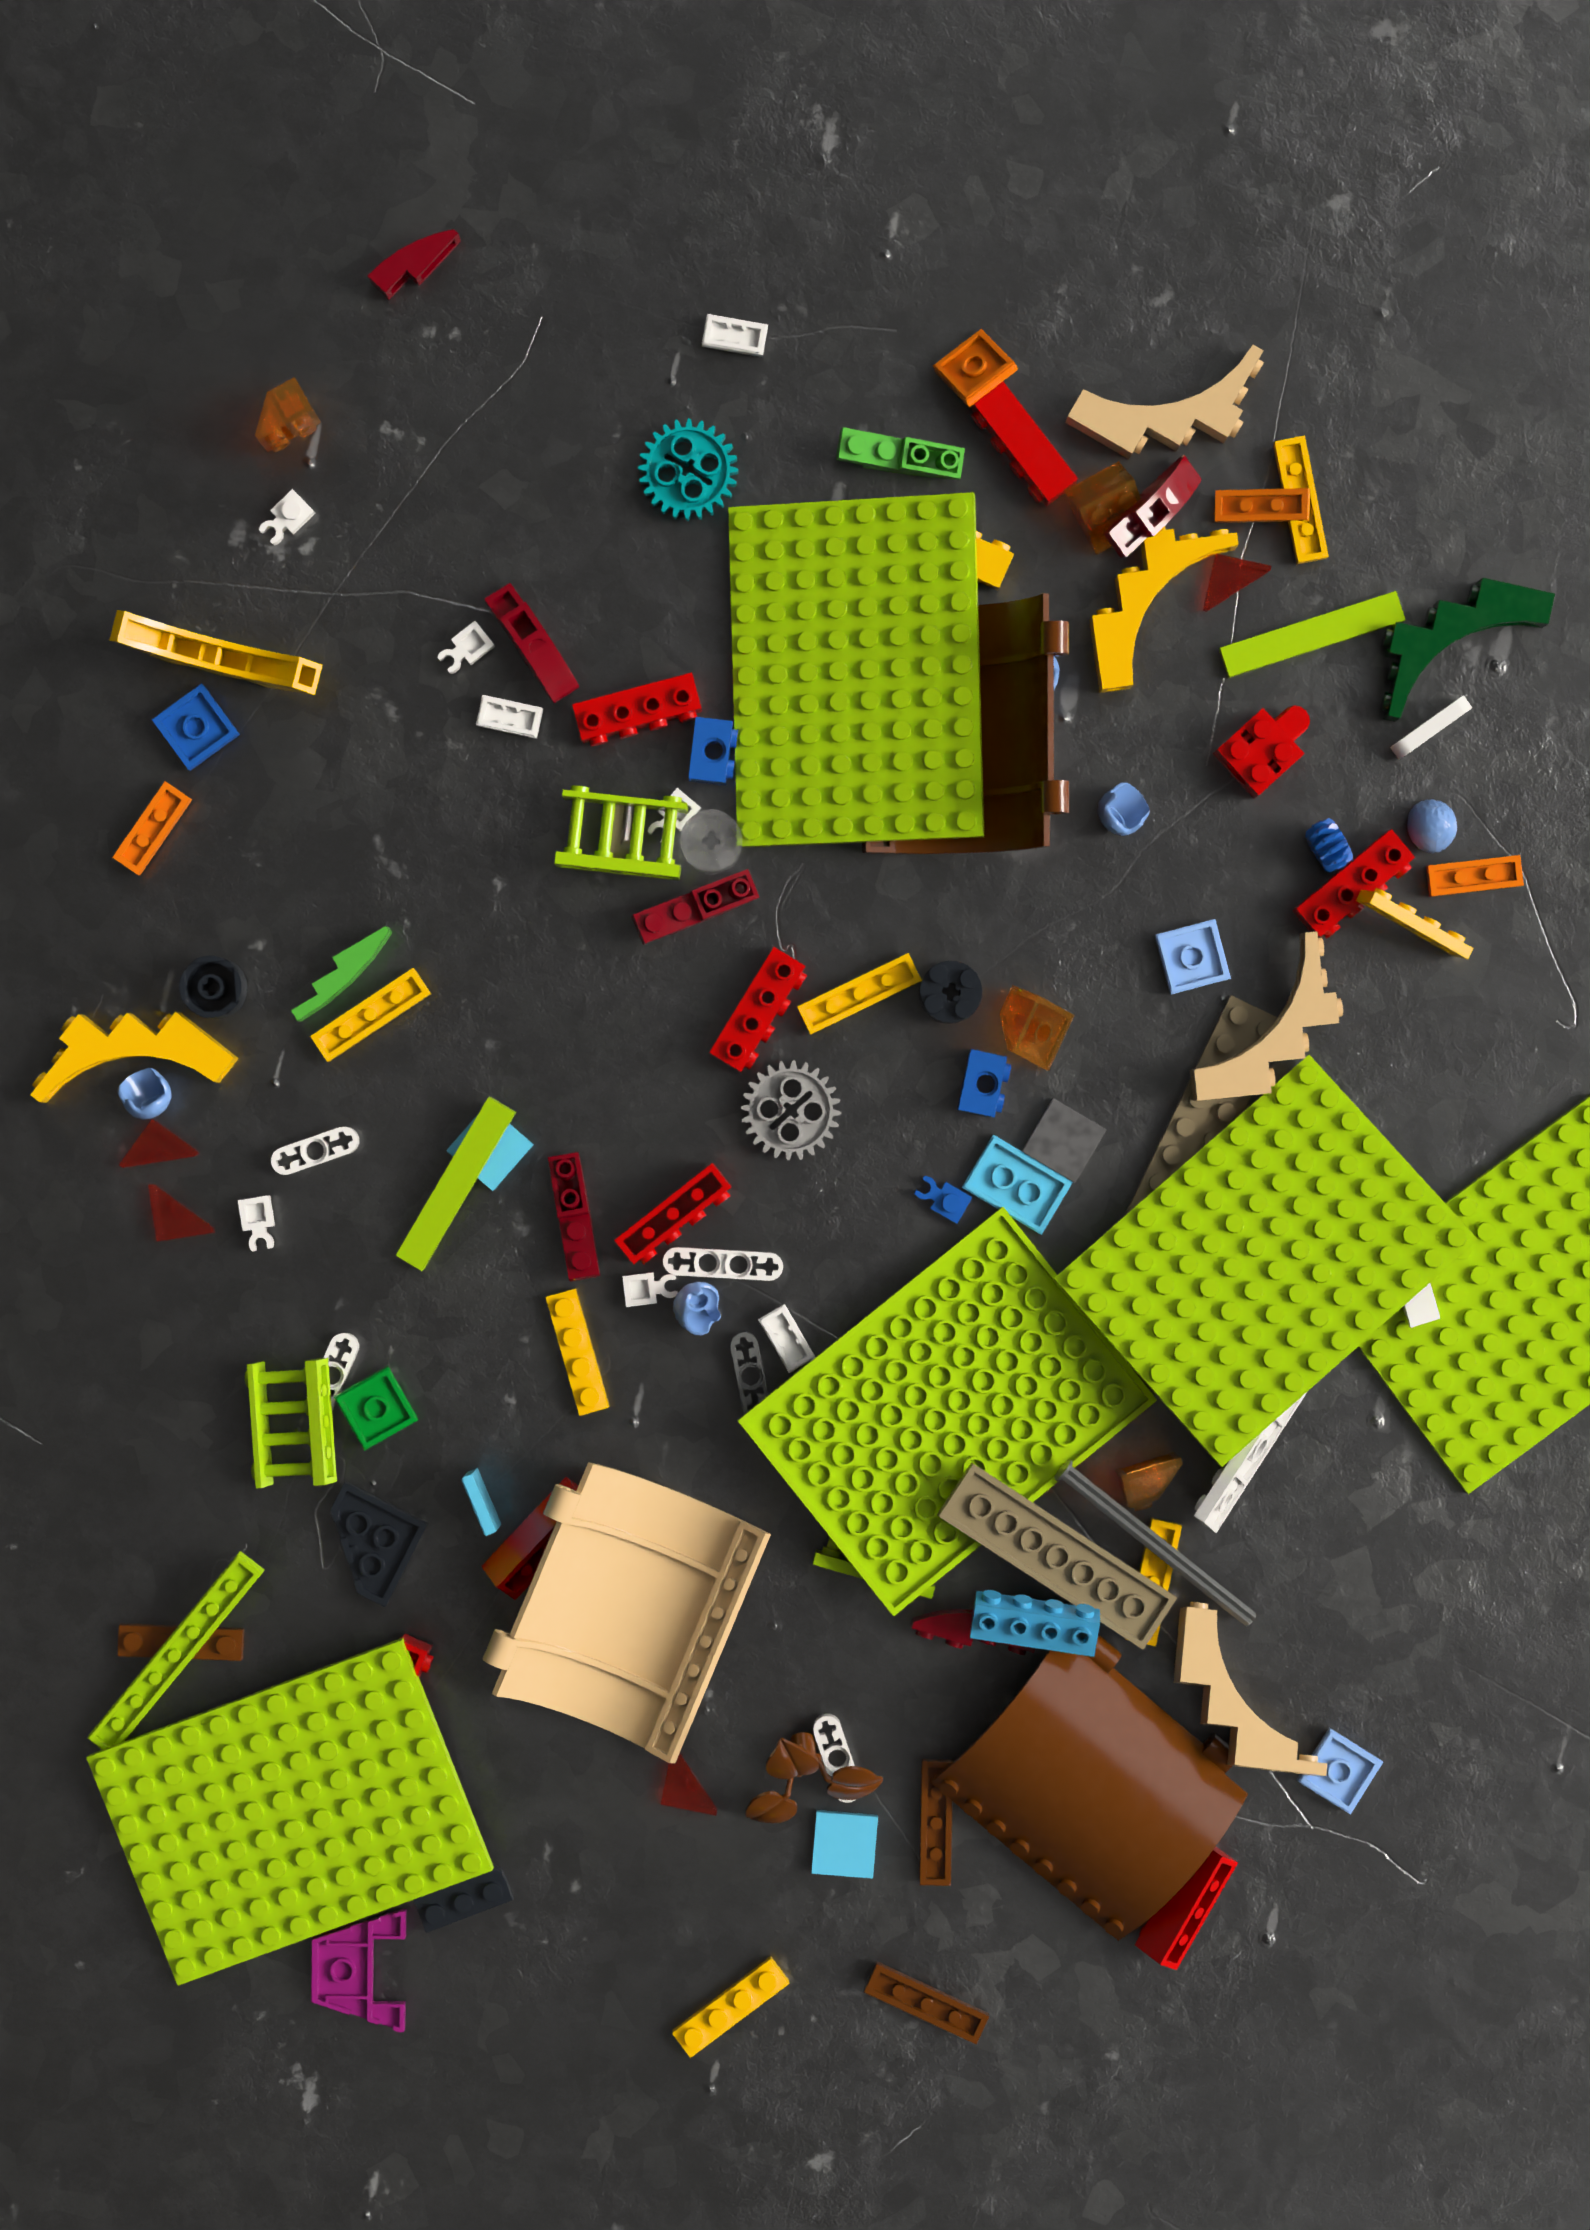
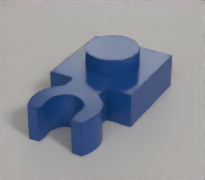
[914,1176,972,1224]

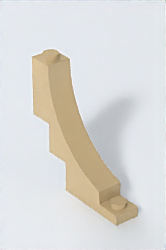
[1173,1602,1327,1776]

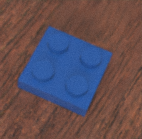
[152,683,240,771]

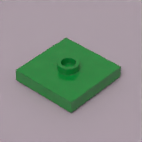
[334,1366,419,1451]

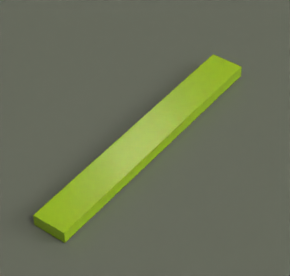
[87,1551,264,1749]

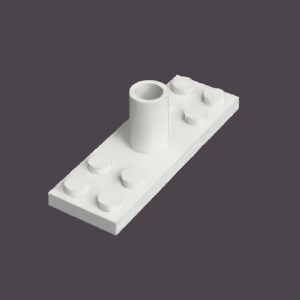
[1194,1391,1308,1533]

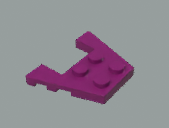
[311,1909,407,2032]

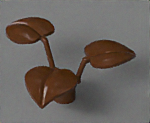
[745,1732,883,1823]

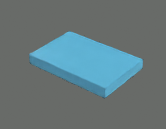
[961,1135,1073,1235]

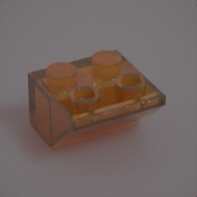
[255,377,321,452]
[1065,461,1141,555]

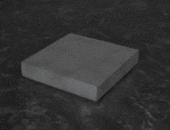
[1022,1098,1107,1183]

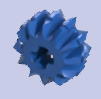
[1305,818,1353,873]

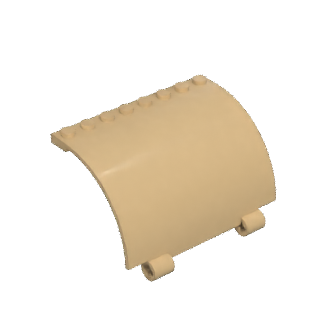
[482,1462,771,1763]

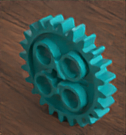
[638,418,739,521]

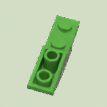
[836,427,965,480]

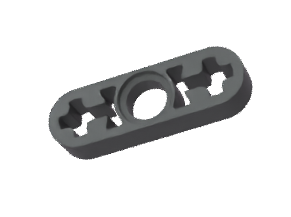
[730,1331,769,1414]

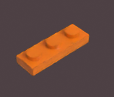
[1215,488,1310,523]
[112,781,192,876]
[1426,855,1524,897]

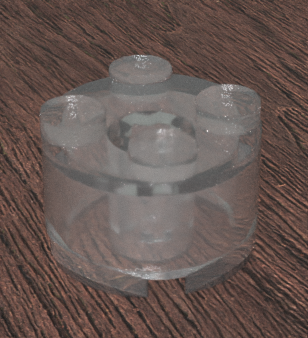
[680,809,743,874]

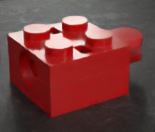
[1212,705,1310,799]

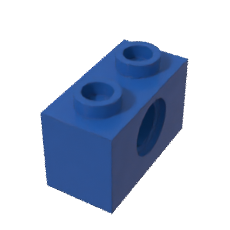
[688,717,738,786]
[957,1049,1011,1117]

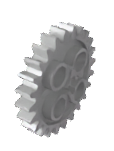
[741,1060,841,1160]

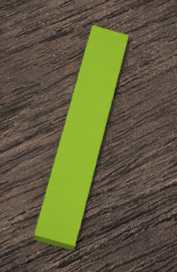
[1219,591,1406,678]
[396,1096,516,1271]

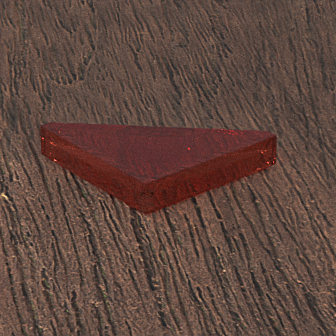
[1203,554,1271,612]
[119,1119,200,1168]
[148,1184,215,1241]
[661,1753,718,1816]

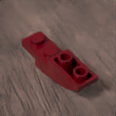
[1103,455,1202,558]
[484,583,579,703]
[631,869,760,945]
[548,1152,600,1282]
[911,1609,1036,1655]

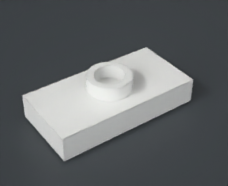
[702,314,768,357]
[476,695,543,739]
[758,1304,815,1373]

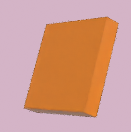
[933,329,1018,407]

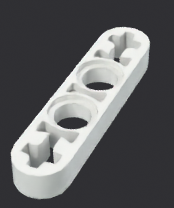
[663,1247,783,1281]

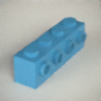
[970,1590,1100,1657]

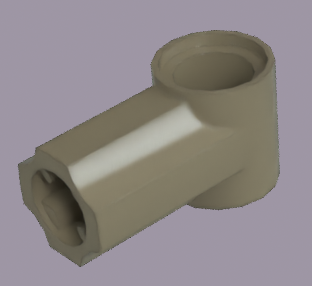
[610,804,633,859]

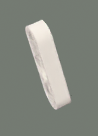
[1390,695,1472,760]
[271,1127,359,1175]
[306,1333,359,1411]
[813,1713,856,1803]

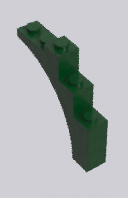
[1381,578,1555,722]

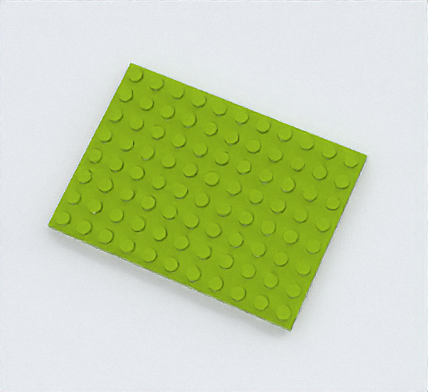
[728,492,984,847]
[1054,1055,1478,1467]
[1358,1095,1590,1494]
[737,1207,1157,1616]
[86,1638,494,1986]

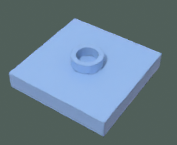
[1154,919,1231,995]
[1296,1727,1383,1814]

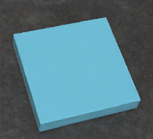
[446,1113,534,1191]
[461,1468,501,1536]
[811,1810,878,1879]

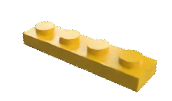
[1273,435,1329,565]
[1356,888,1474,959]
[797,953,922,1035]
[310,968,431,1062]
[546,1288,610,1416]
[1125,1518,1182,1646]
[672,1956,789,2058]

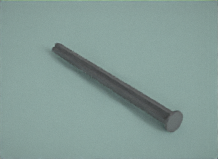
[1054,1460,1256,1626]

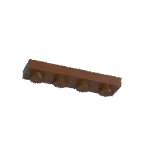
[118,1623,244,1661]
[919,1759,953,1886]
[864,1962,989,2044]

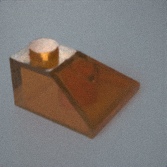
[1000,985,1075,1071]
[1115,1452,1183,1511]

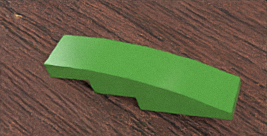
[291,926,392,1022]

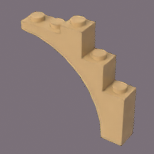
[1065,345,1264,459]
[1190,931,1343,1101]

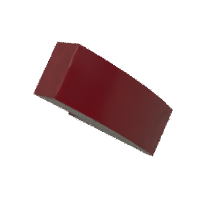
[368,229,461,300]

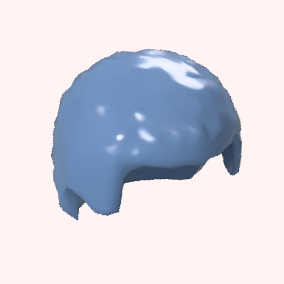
[1097,782,1150,836]
[1407,799,1457,853]
[118,1068,172,1120]
[673,1282,721,1336]

